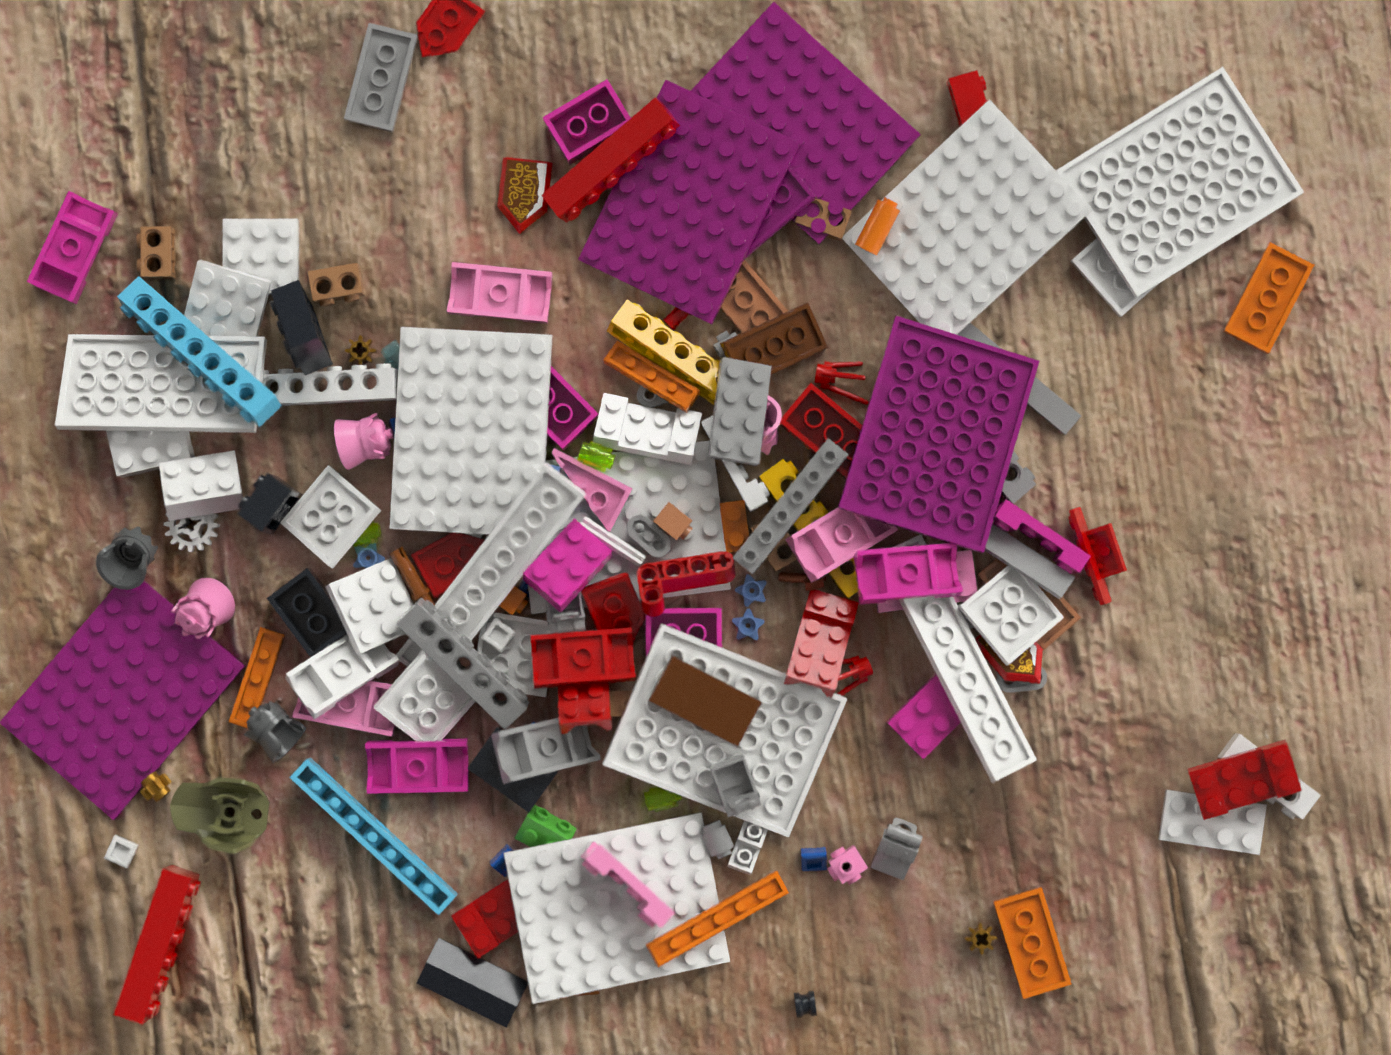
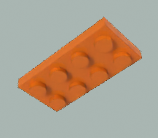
[1223,242,1314,354]
[993,887,1072,999]

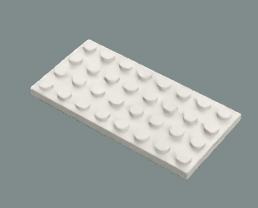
[55,334,267,433]

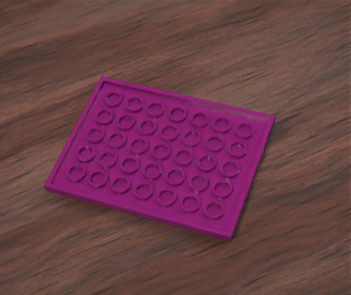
[691,2,921,245]
[578,79,800,325]
[838,316,1039,553]
[0,580,246,820]

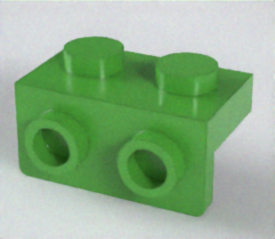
[515,805,577,847]

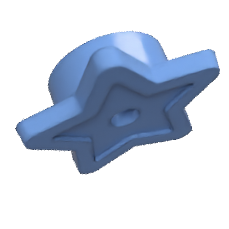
[353,542,385,569]
[735,574,767,607]
[732,609,764,640]

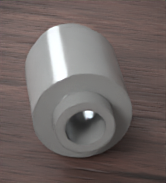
[702,820,734,859]

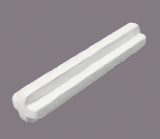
[580,517,646,567]

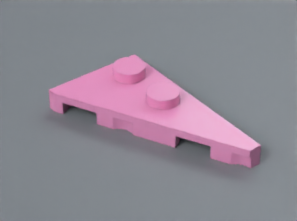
[552,448,633,532]

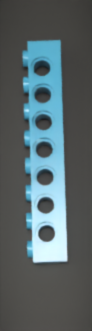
[117,276,281,427]
[290,758,458,915]

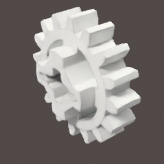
[164,513,220,552]

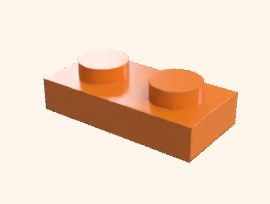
[719,500,749,553]

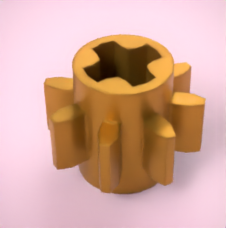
[345,335,377,365]
[140,771,172,803]
[964,922,997,955]

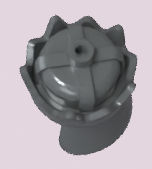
[96,527,158,590]
[244,701,306,764]

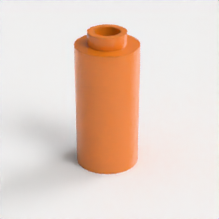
[855,197,900,256]

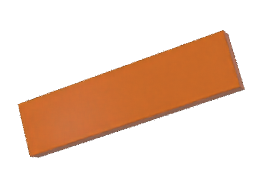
[603,340,701,413]
[229,627,285,729]

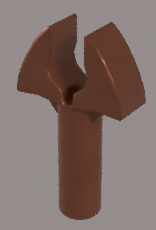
[778,572,826,591]

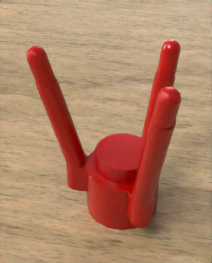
[815,361,869,405]
[836,655,874,696]

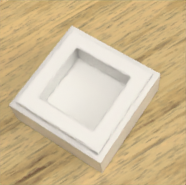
[481,618,516,653]
[104,835,139,868]

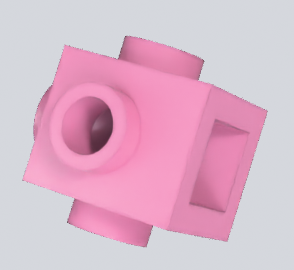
[827,845,868,885]

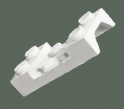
[593,393,702,465]
[701,416,770,512]
[286,635,399,720]

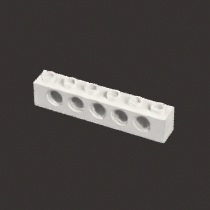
[262,364,398,406]

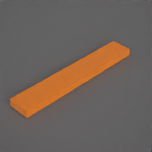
[645,871,789,967]

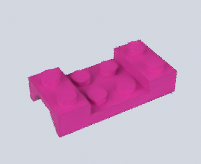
[27,191,118,305]
[993,499,1091,574]
[854,543,963,605]
[365,738,469,794]

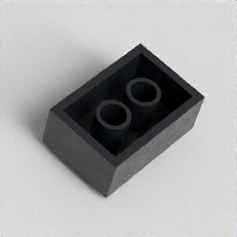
[270,280,333,375]
[237,473,303,535]
[267,568,347,658]
[467,726,559,813]

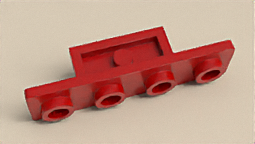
[1068,507,1127,606]

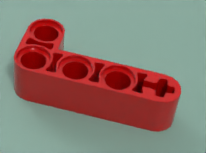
[637,551,736,617]

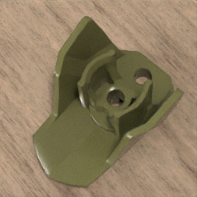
[170,777,270,854]

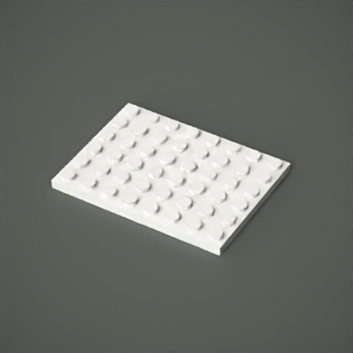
[1056,67,1304,298]
[842,99,1092,335]
[390,327,553,534]
[528,441,731,614]
[602,624,847,837]
[503,813,730,1004]

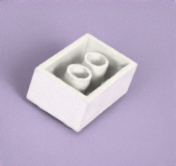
[106,430,195,478]
[159,450,243,521]

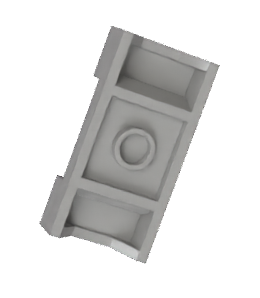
[491,718,601,784]

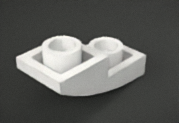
[727,820,768,875]

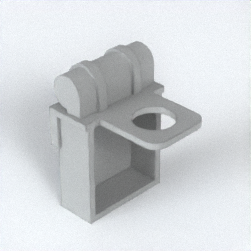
[546,591,586,634]
[709,754,761,817]
[870,818,923,880]

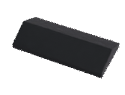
[417,938,528,1028]

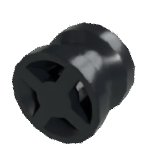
[794,990,817,1018]

